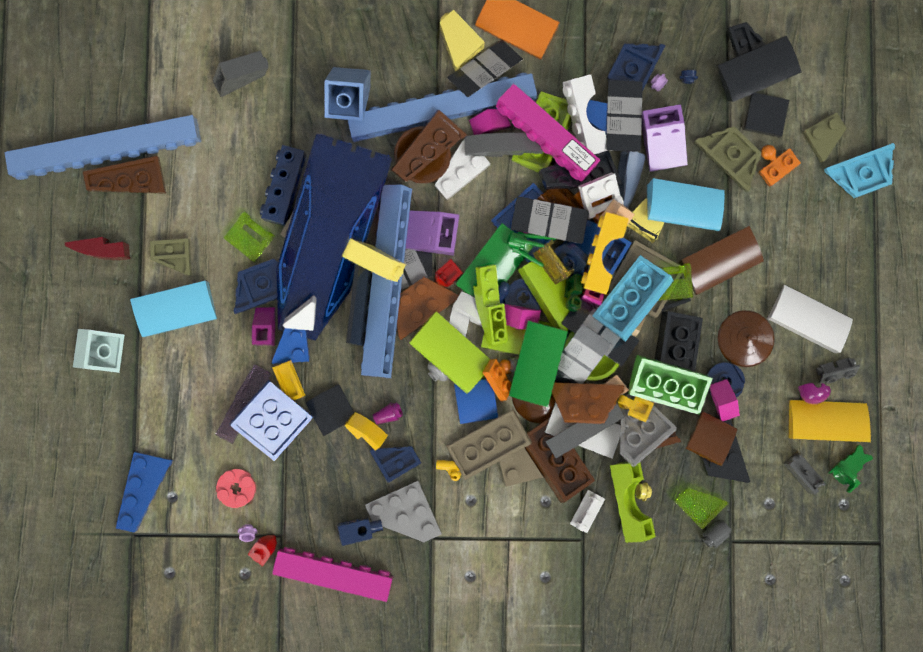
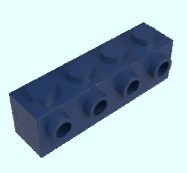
[260,145,307,226]

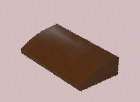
[679,226,764,295]
[525,418,595,503]

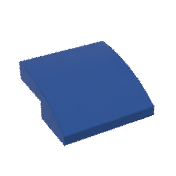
[454,378,498,424]

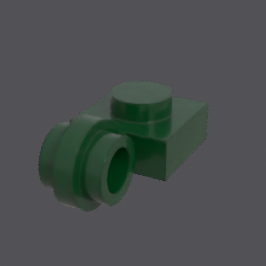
[564,273,583,312]

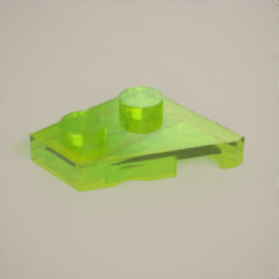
[674,487,728,529]

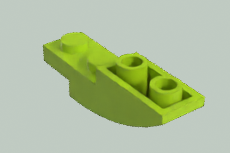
[473,264,508,345]

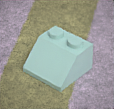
[73,329,124,373]

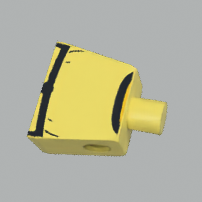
[627,198,664,243]

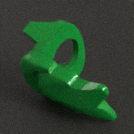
[828,445,873,493]

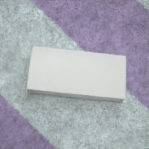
[767,285,853,353]

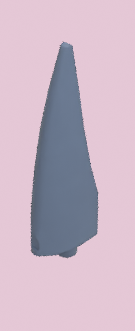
[618,151,645,209]

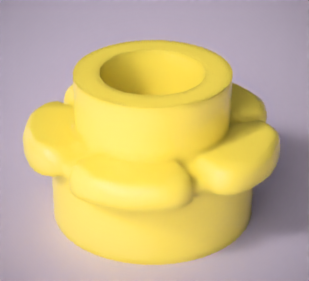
[635,482,652,501]

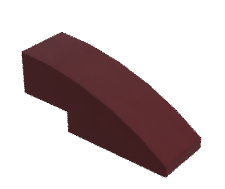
[64,237,130,260]

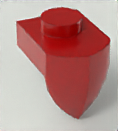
[435,259,464,287]
[248,535,277,567]

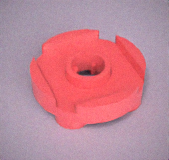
[216,469,256,508]

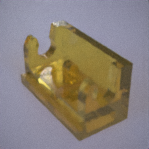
[533,240,574,285]

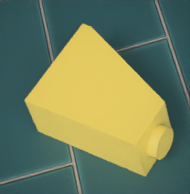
[440,10,485,71]
[342,238,406,282]

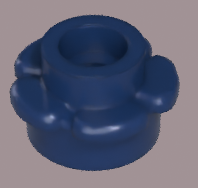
[679,70,698,84]

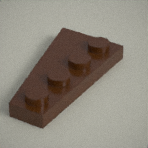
[390,110,467,182]
[83,156,167,194]

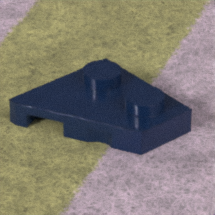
[370,446,422,483]

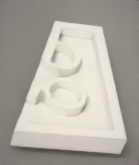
[435,140,490,200]

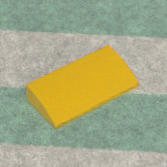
[789,400,871,442]

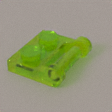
[224,212,275,262]
[658,263,693,301]

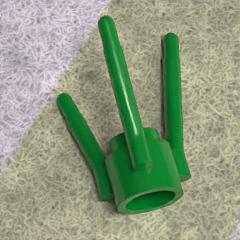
[508,231,556,267]

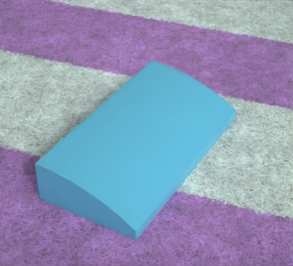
[647,178,724,231]
[593,255,673,342]
[130,281,217,337]

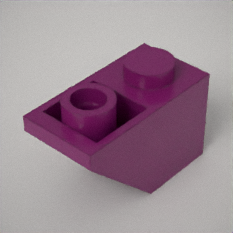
[252,307,276,346]

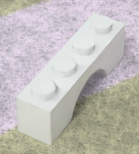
[563,75,607,154]

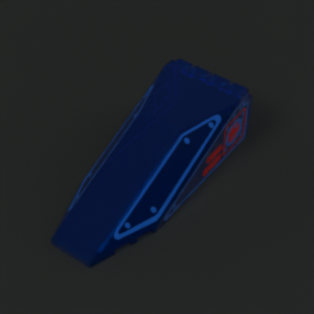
[276,133,392,341]

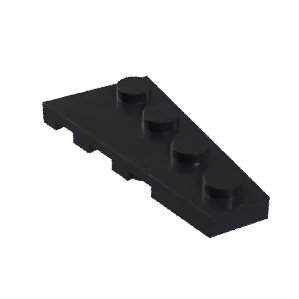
[538,150,622,189]

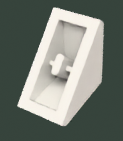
[283,296,317,330]

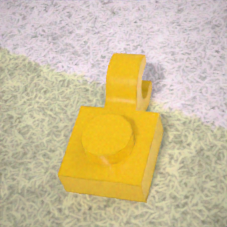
[618,395,654,422]

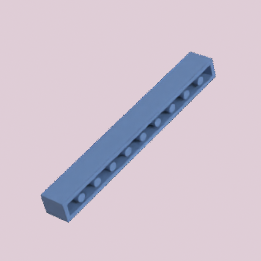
[348,73,537,142]
[4,115,201,180]
[361,185,412,378]

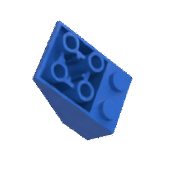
[564,220,631,275]

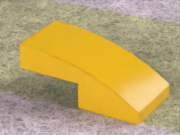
[344,412,388,450]

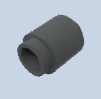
[702,520,732,548]

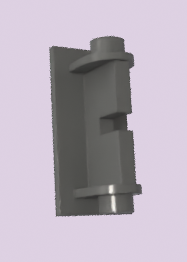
[816,357,860,384]

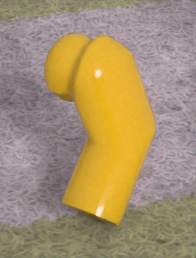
[436,460,461,481]

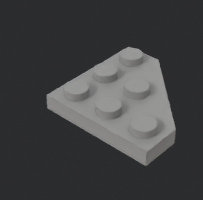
[620,394,677,467]
[365,481,442,542]

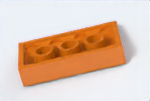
[475,0,559,60]

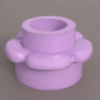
[651,74,668,91]
[238,524,257,542]

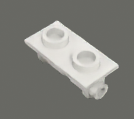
[570,490,605,533]

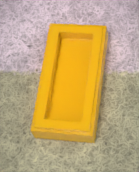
[272,360,306,400]

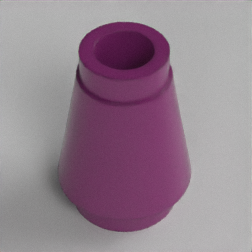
[373,402,403,425]

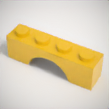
[581,212,629,295]

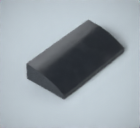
[717,36,802,102]
[346,265,372,346]
[655,311,703,371]

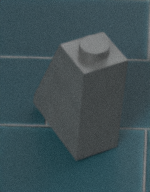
[213,51,268,97]

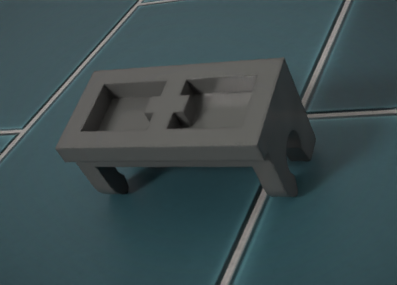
[783,451,826,495]

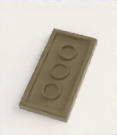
[446,409,532,480]

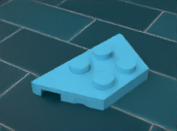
[824,143,895,198]

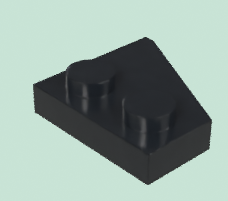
[727,22,765,57]

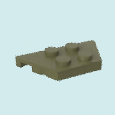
[694,127,762,193]

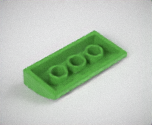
[629,355,712,415]

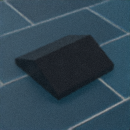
[306,385,355,437]

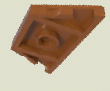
[397,277,459,340]
[552,383,624,424]

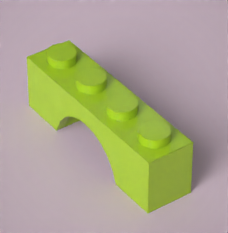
[610,462,656,543]

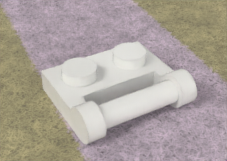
[578,173,624,219]

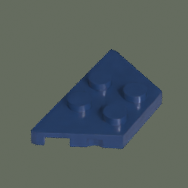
[607,44,666,91]
[234,259,305,314]

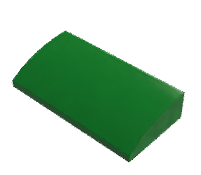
[456,223,533,298]
[509,321,568,407]

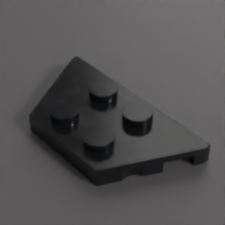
[701,417,750,483]

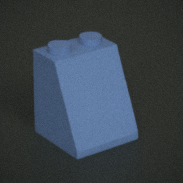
[325,67,371,121]

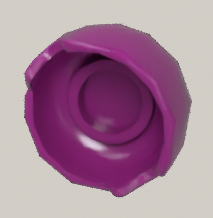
[798,383,831,404]

